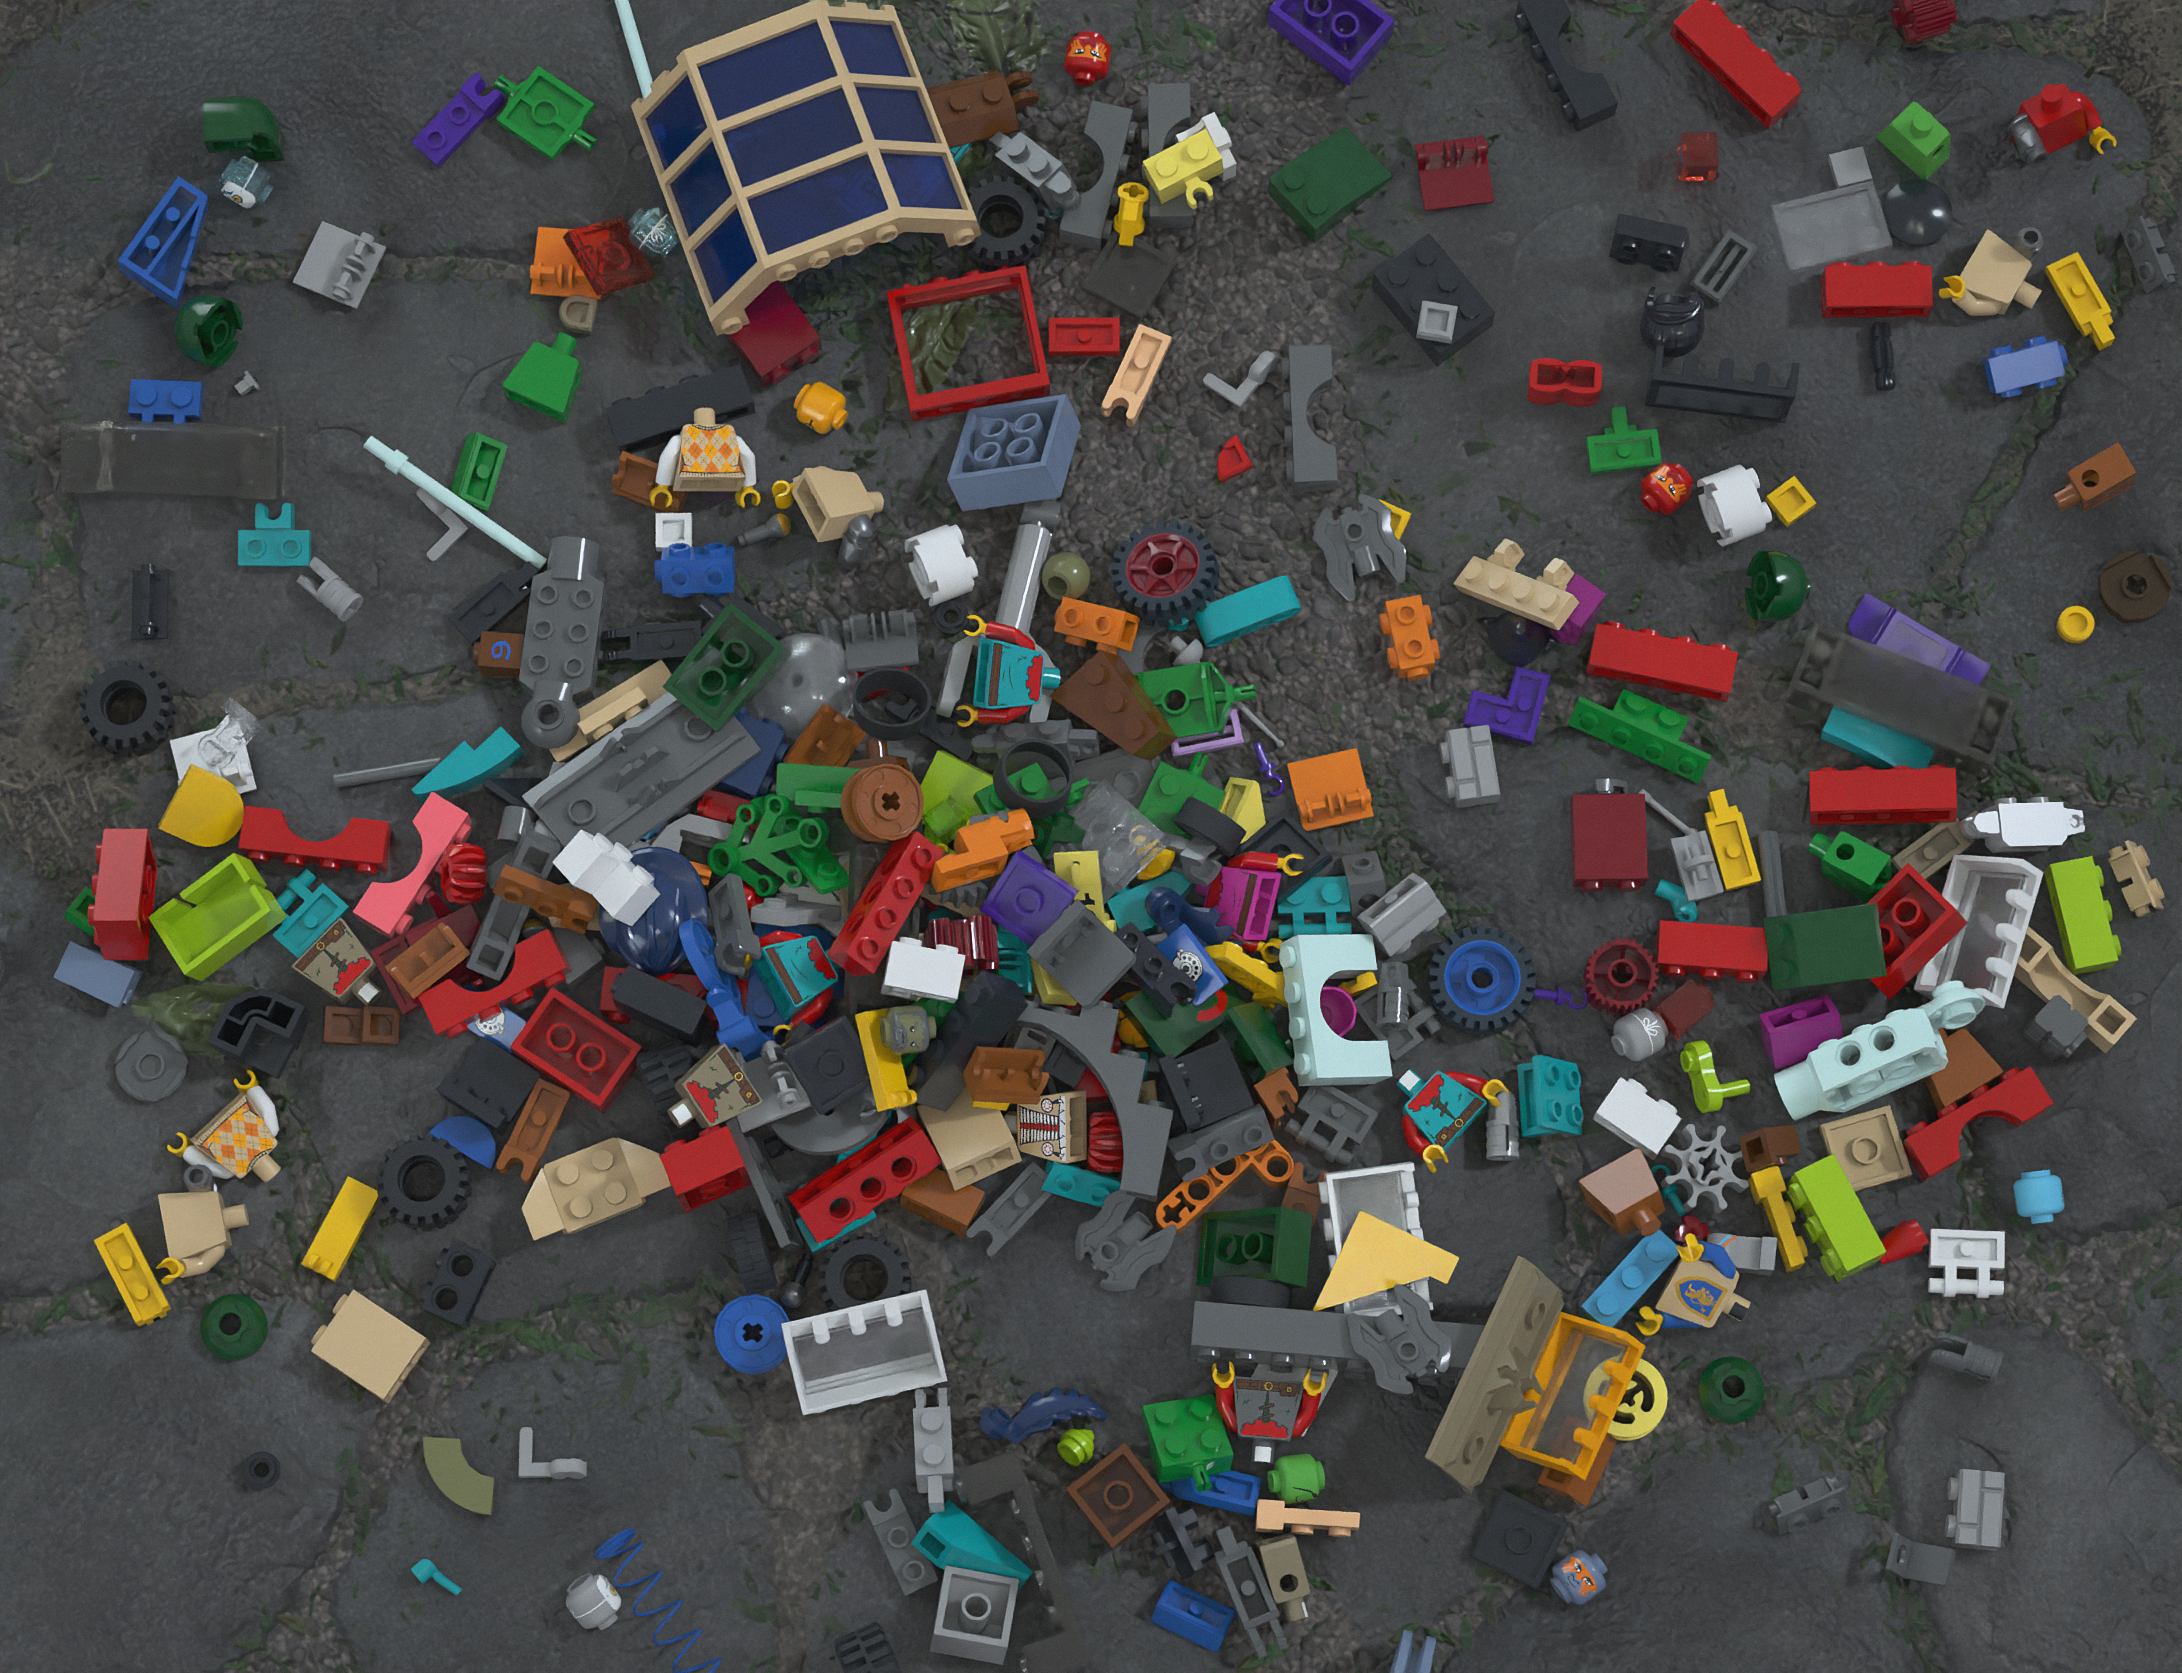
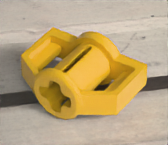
[1113,181,1149,246]

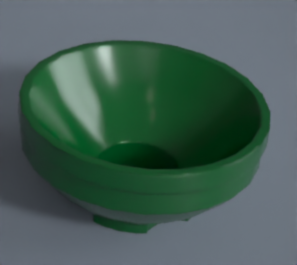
[200,1294,268,1361]
[1697,1356,1765,1424]

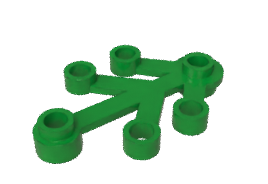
[707,795,830,896]

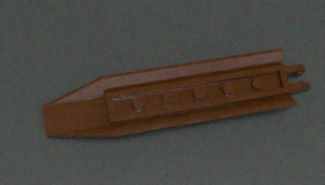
[736,70,1040,182]

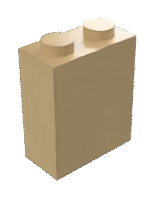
[916,1086,1022,1191]
[311,1290,430,1404]

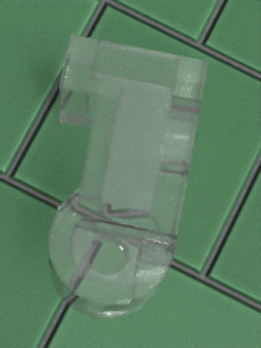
[197,697,262,769]

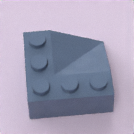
[947,394,1081,511]

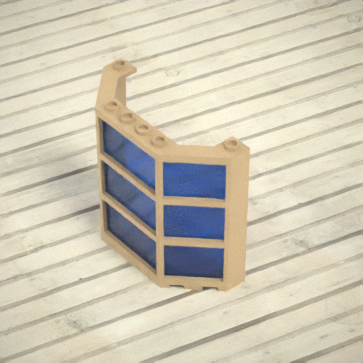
[631,0,982,336]

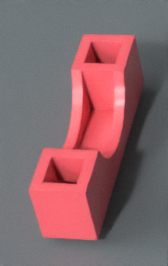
[353,792,473,940]

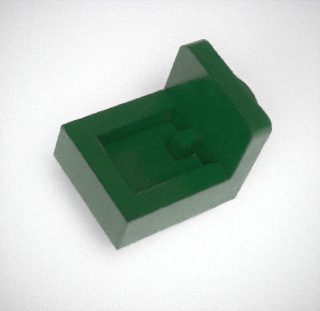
[1024,811,1086,860]

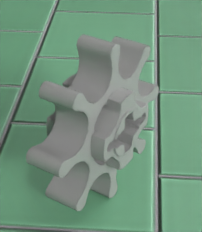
[1660,1124,1749,1213]

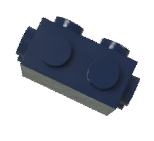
[715,708,790,800]

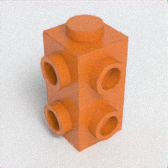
[1379,595,1440,681]
[1054,596,1140,655]

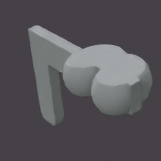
[1203,351,1279,408]
[415,487,469,562]
[518,1427,587,1479]

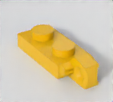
[2045,252,2115,351]
[1704,789,1761,892]

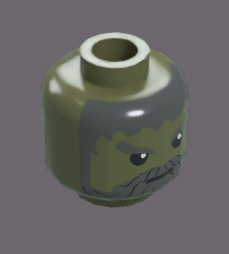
[880,1005,936,1055]

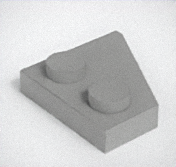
[750,893,841,927]

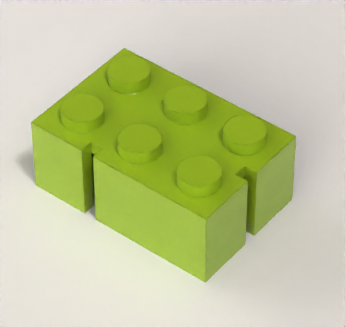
[148,853,287,982]
[1785,1153,1886,1282]

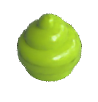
[1057,1429,1094,1466]

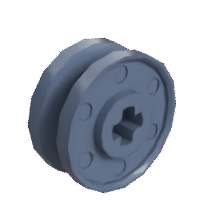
[1390,1629,1437,1673]

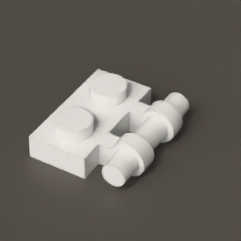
[1928,1229,2005,1298]

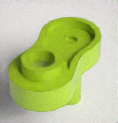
[1680,1040,1750,1113]

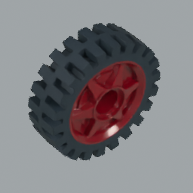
[1111,520,1220,627]

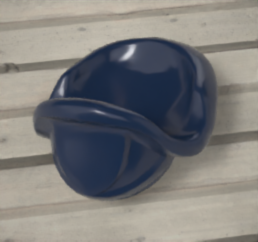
[599,847,709,977]

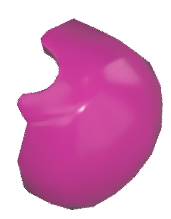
[1320,986,1357,1037]

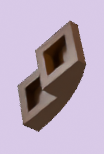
[322,1006,400,1046]

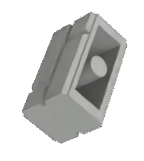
[1439,725,1501,808]
[1357,873,1446,957]
[1945,1469,2005,1551]

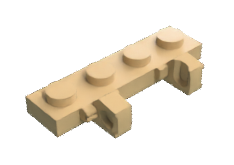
[1453,538,1579,631]

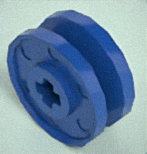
[714,1294,790,1375]

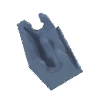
[54,941,144,1008]

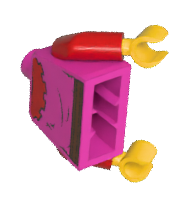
[1196,851,1304,963]

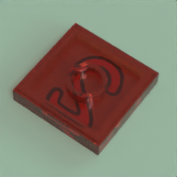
[563,217,655,296]

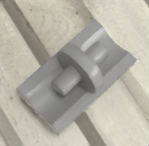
[1670,830,1724,903]

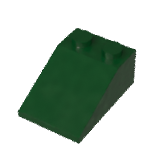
[1268,127,1393,244]
[662,602,793,732]
[1763,903,1887,990]
[1219,1001,1295,1085]
[1196,1206,1312,1289]

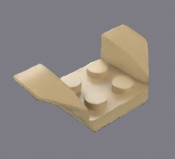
[522,1137,671,1241]

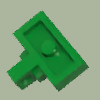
[1585,406,1662,475]

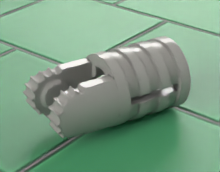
[297,557,364,622]
[1486,1091,1519,1161]

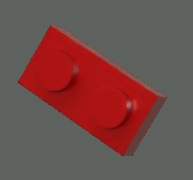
[1049,318,1120,356]

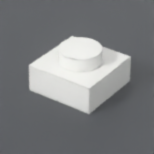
[656,513,692,552]

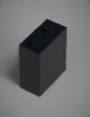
[610,966,713,1049]

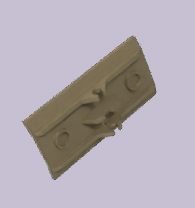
[1424,1256,1564,1494]

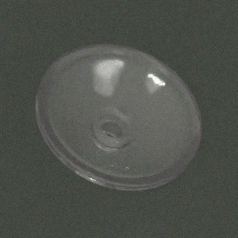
[753,633,857,739]

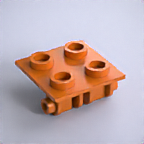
[530,227,608,300]
[1287,748,1374,832]

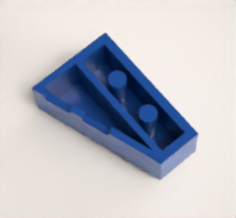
[118,176,209,310]

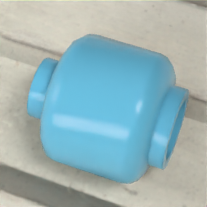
[2013,1170,2065,1224]

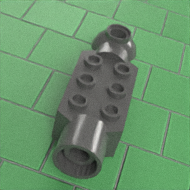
[519,536,608,749]

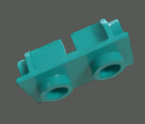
[1041,1159,1121,1208]

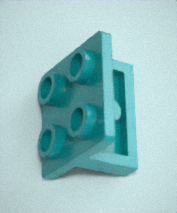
[1517,1055,1584,1138]

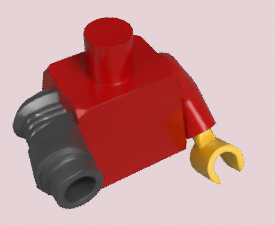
[2008,84,2116,168]

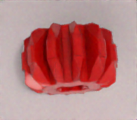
[439,843,488,905]
[1086,1111,1123,1174]

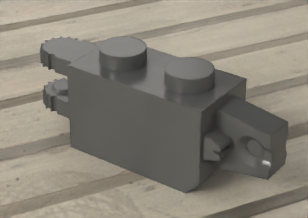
[989,131,1082,212]
[971,719,1101,778]

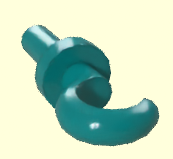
[1651,1165,1687,1216]

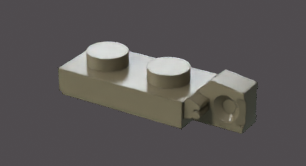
[1891,810,1978,880]

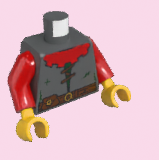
[1212,1361,1327,1464]

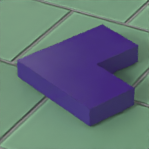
[1463,666,1551,745]

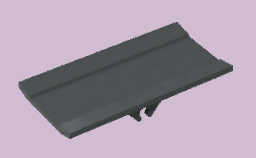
[522,692,761,849]

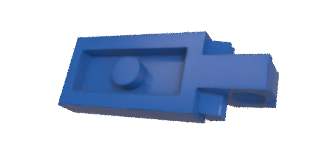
[1156,1470,1262,1516]

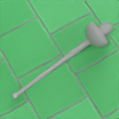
[1168,635,1284,748]

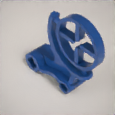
[679,918,784,1063]

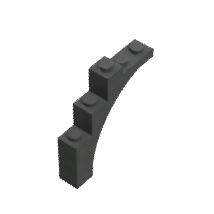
[1013,1000,1174,1202]

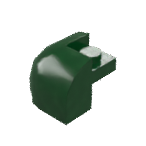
[203,96,285,163]

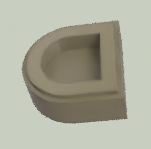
[559,295,599,335]

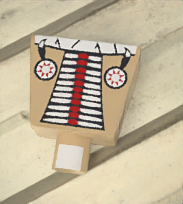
[1004,1090,1087,1163]

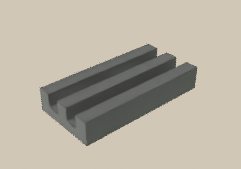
[1689,229,1758,307]

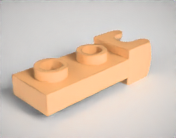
[1101,324,1172,427]
[1255,1499,1360,1537]

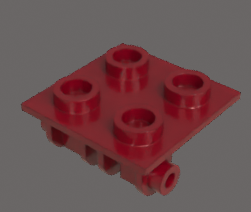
[1414,136,1494,211]

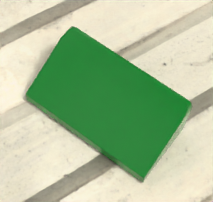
[450,432,508,511]

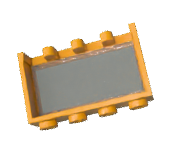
[1500,1312,1646,1481]

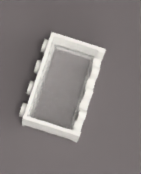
[1914,854,2044,1009]
[1318,1161,1433,1316]
[781,1289,947,1415]

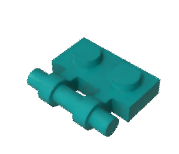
[273,869,351,959]
[1277,876,1351,939]

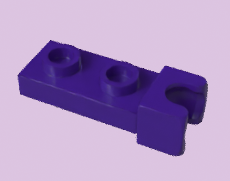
[412,73,505,168]

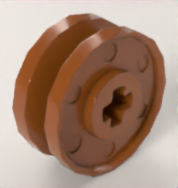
[841,763,924,843]

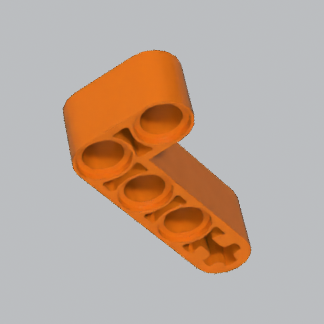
[1155,1140,1294,1236]

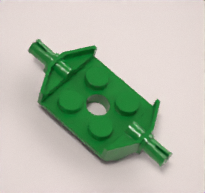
[1133,661,1257,738]

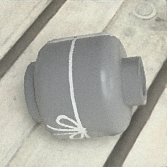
[1611,1008,1668,1062]
[566,1573,621,1630]

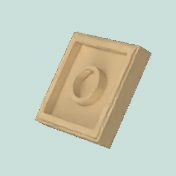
[1819,1105,1912,1192]

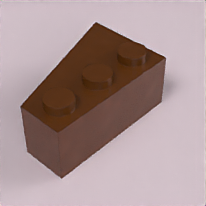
[1049,650,1178,761]

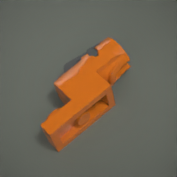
[931,808,1034,893]

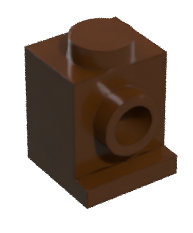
[1738,1125,1801,1173]

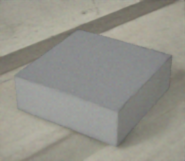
[1828,146,1872,191]
[1416,301,1458,344]

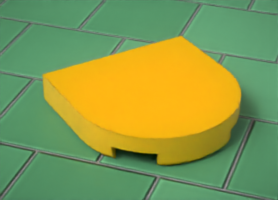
[159,764,244,847]

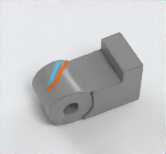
[1707,1233,1777,1276]

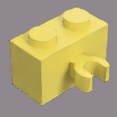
[1143,129,1224,209]

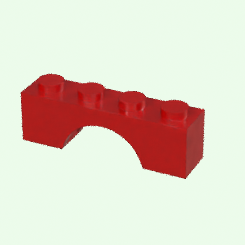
[238,806,393,875]
[418,929,573,1039]
[1902,1066,2054,1182]

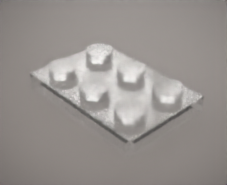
[1770,180,1893,275]
[1068,779,1171,893]

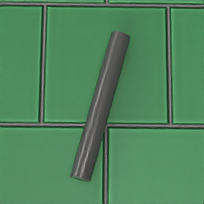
[333,756,442,788]

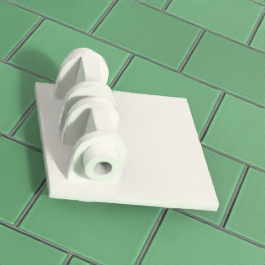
[170,722,257,794]

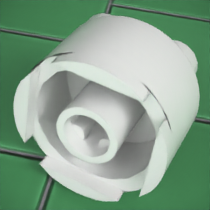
[1697,465,1772,546]
[905,525,978,607]

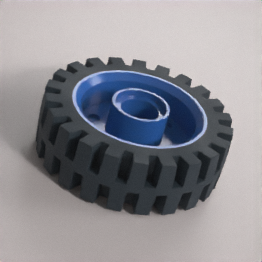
[1427,925,1536,1036]

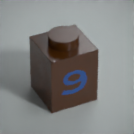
[473,631,525,678]

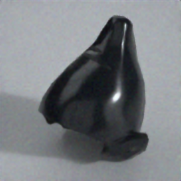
[1484,611,1558,667]

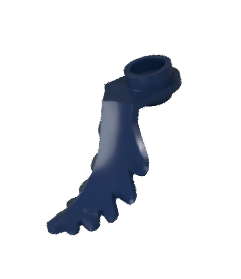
[1145,887,1246,982]
[978,1387,1108,1445]

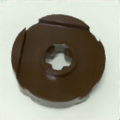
[2097,550,2172,624]

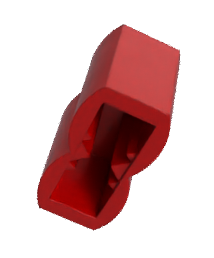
[1527,358,1602,407]

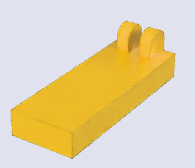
[855,1008,917,1112]
[301,1176,380,1282]
[94,1223,172,1327]

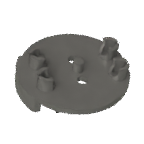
[766,1084,890,1156]

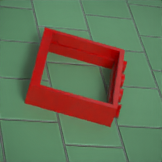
[887,265,1050,422]

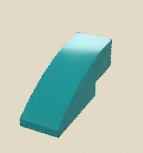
[1821,699,1934,770]
[411,727,524,803]

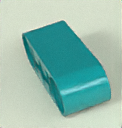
[1194,576,1302,647]

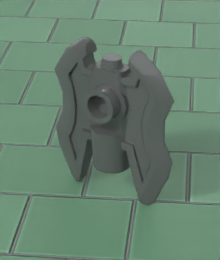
[1313,494,1407,602]
[1075,1190,1177,1292]
[1347,1284,1452,1395]

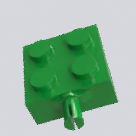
[1141,1394,1234,1492]

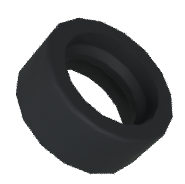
[1174,797,1246,857]

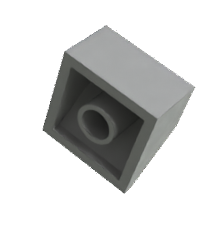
[929,1566,1019,1665]

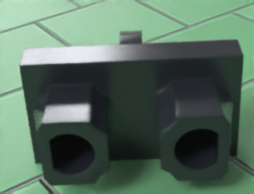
[1148,1507,1215,1580]

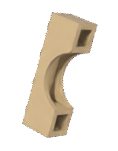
[1995,926,2137,1053]

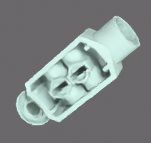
[1774,981,1986,1121]

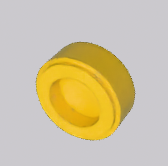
[2057,606,2094,644]

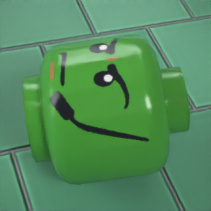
[1267,1453,1325,1504]

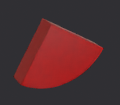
[1217,435,1252,484]

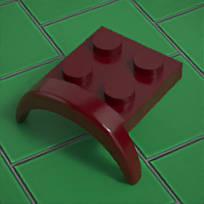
[370,891,484,1017]

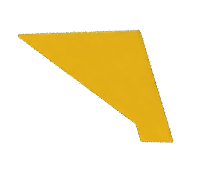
[1313,1211,1459,1311]

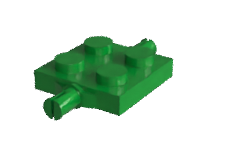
[494,66,598,162]
[1132,751,1226,841]

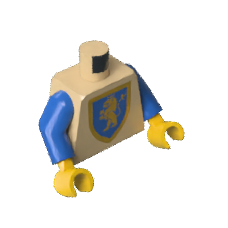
[1635,1233,1751,1336]

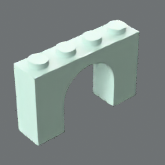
[1279,934,1392,1086]

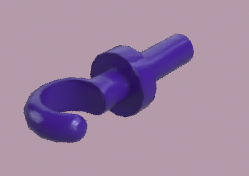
[1253,742,1284,796]
[1533,987,1588,1010]

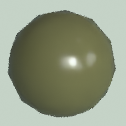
[1041,551,1091,600]

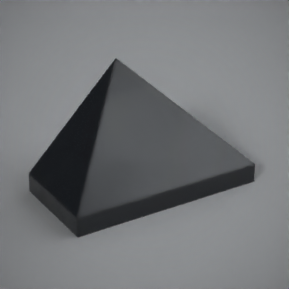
[483,778,542,822]

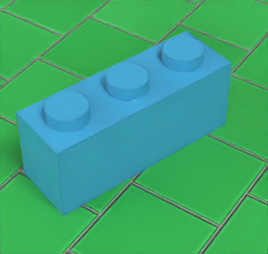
[1578,1230,1679,1328]

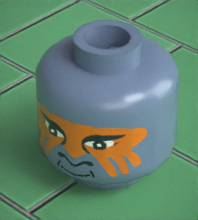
[1550,1550,1608,1605]

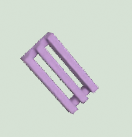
[1170,708,1244,759]

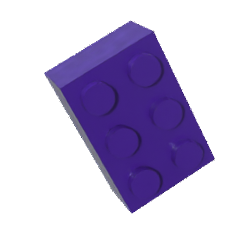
[1268,0,1395,86]

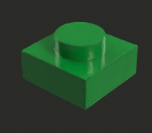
[63,886,96,937]

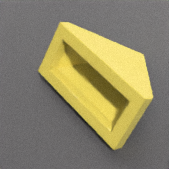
[1218,777,1266,844]

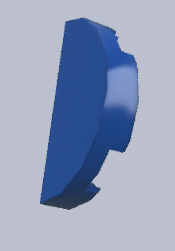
[429,1116,497,1172]

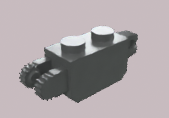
[1214,1526,1288,1659]

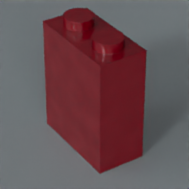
[726,280,822,387]
[1570,794,1648,892]

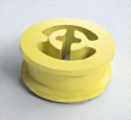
[1584,1356,1668,1441]

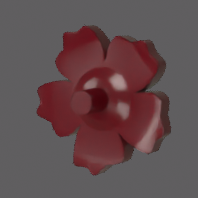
[1672,1214,1709,1247]

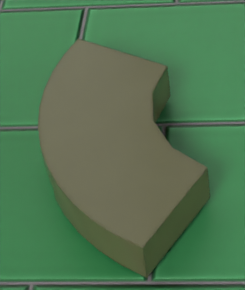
[423,1437,495,1516]

